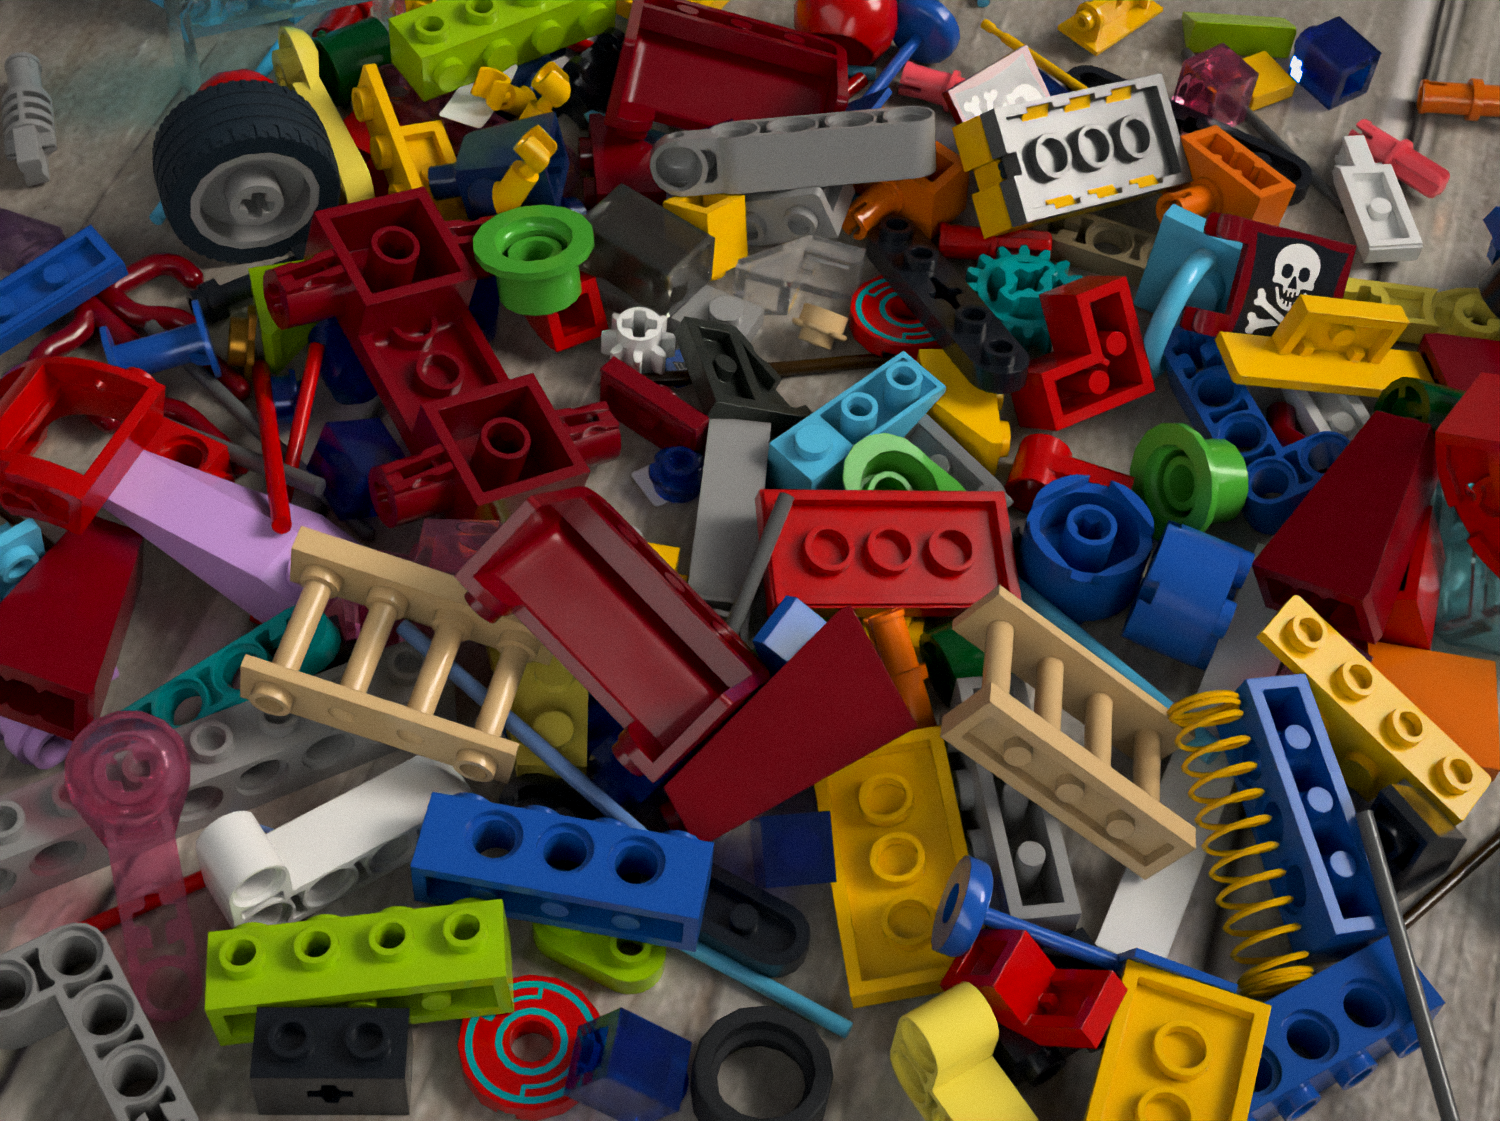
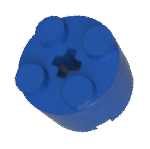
[1016,474,1154,626]
[1121,520,1255,671]

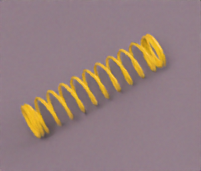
[1166,690,1314,998]

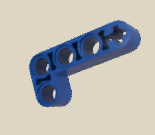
[1163,325,1351,535]

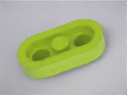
[532,922,666,994]

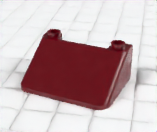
[603,0,849,140]
[454,486,771,783]

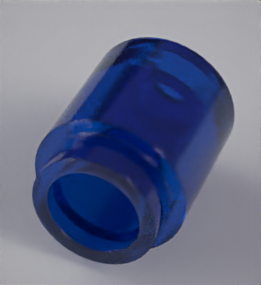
[308,317,378,405]

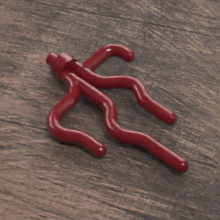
[26,252,251,476]

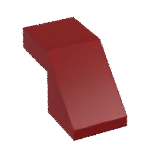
[939,929,1128,1049]

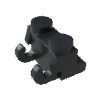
[552,27,625,130]

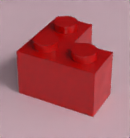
[1011,276,1156,431]

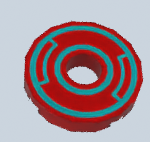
[848,275,942,361]
[457,974,605,1121]

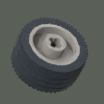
[152,79,341,264]

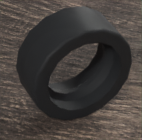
[690,1006,834,1121]

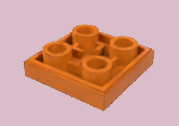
[1362,642,1500,782]

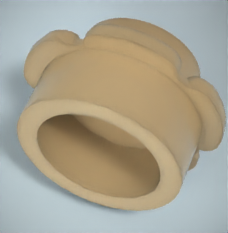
[792,303,848,350]

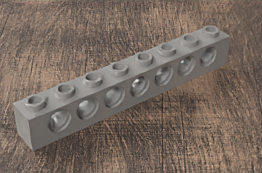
[0,632,457,909]

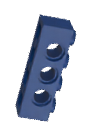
[1216,673,1388,965]
[410,792,714,952]
[1247,935,1446,1121]

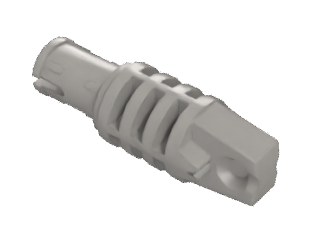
[0,52,57,186]

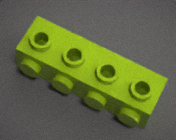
[388,0,616,102]
[205,898,514,1046]

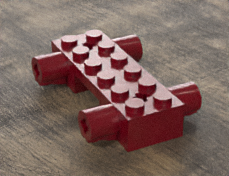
[263,186,621,544]

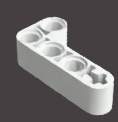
[196,755,473,929]

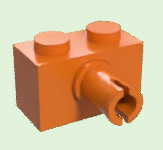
[842,107,970,240]
[1155,125,1296,226]

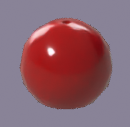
[794,0,898,66]

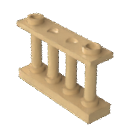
[240,526,553,784]
[940,585,1196,880]

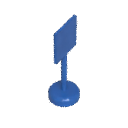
[846,0,960,111]
[931,855,1238,994]

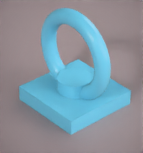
[1133,204,1243,379]

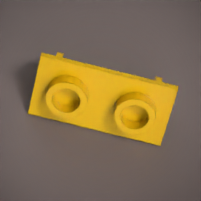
[1057,0,1163,56]

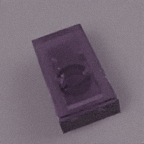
[0,207,66,273]

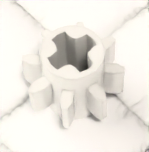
[601,307,676,375]

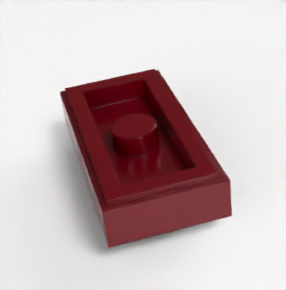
[600,356,709,469]

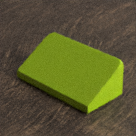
[1181,11,1297,58]

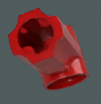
[1004,433,1135,514]

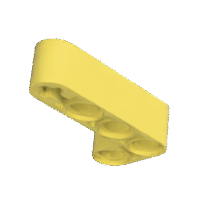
[890,981,1039,1121]

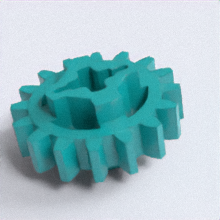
[965,245,1083,354]

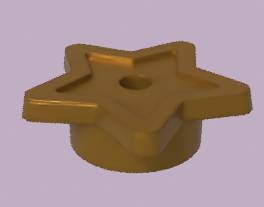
[227,304,257,382]

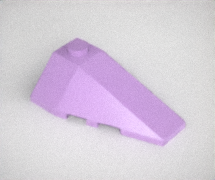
[102,450,363,624]

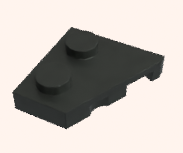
[674,316,813,432]

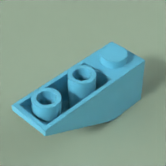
[765,350,946,490]

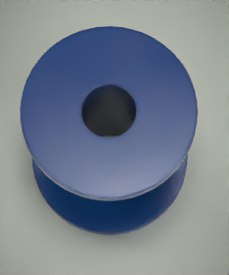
[99,299,222,378]

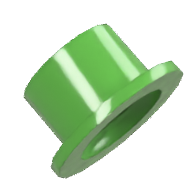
[473,205,594,316]
[1130,423,1248,541]

